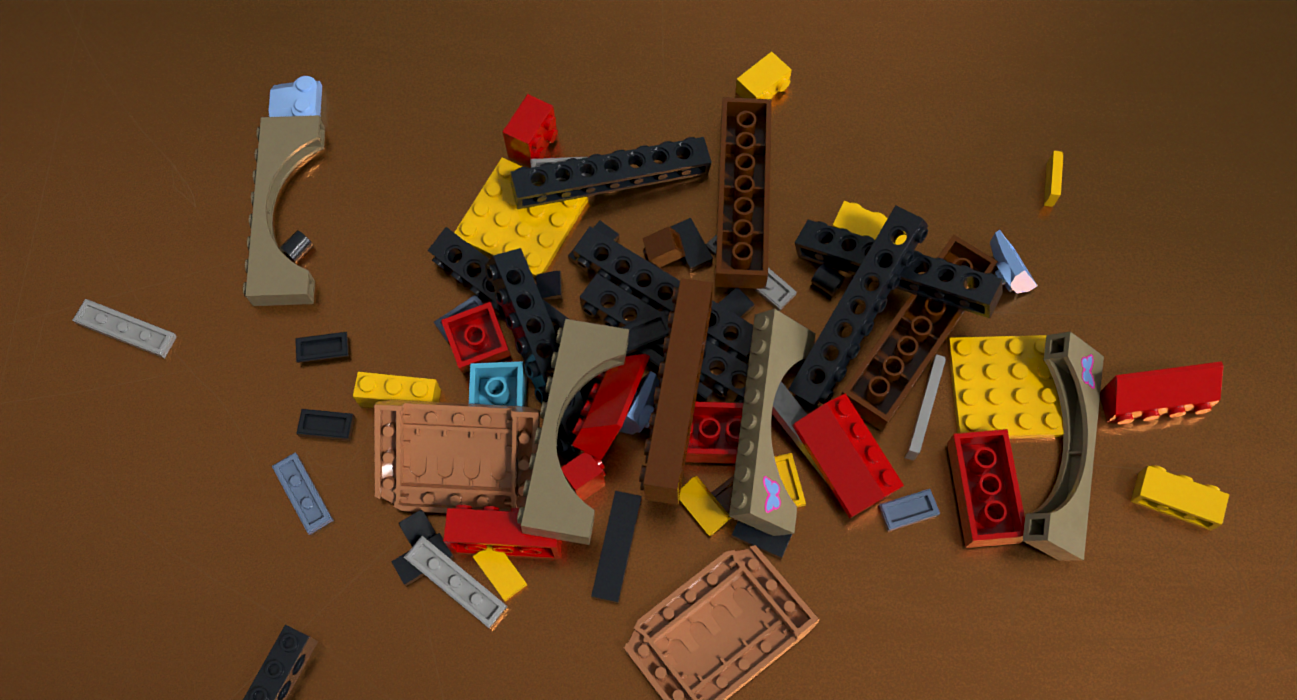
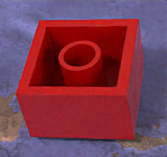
[502,94,558,168]
[441,302,511,374]

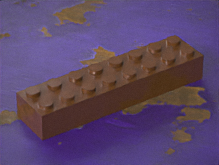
[715,97,772,289]
[841,235,998,432]
[639,278,713,505]

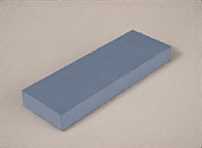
[272,452,334,535]

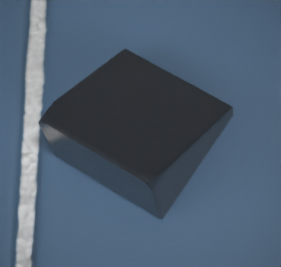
[536,270,563,300]
[398,510,437,547]

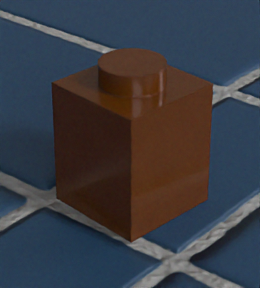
[642,226,686,268]

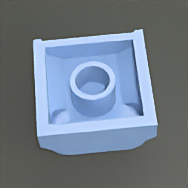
[269,76,322,117]
[990,230,1037,294]
[620,371,660,435]

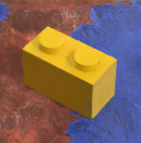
[735,51,792,99]

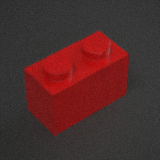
[561,452,606,501]

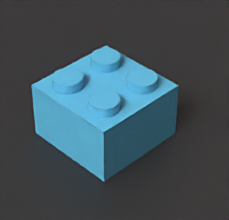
[469,361,528,407]

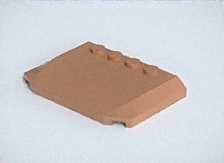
[374,400,540,513]
[624,545,819,700]

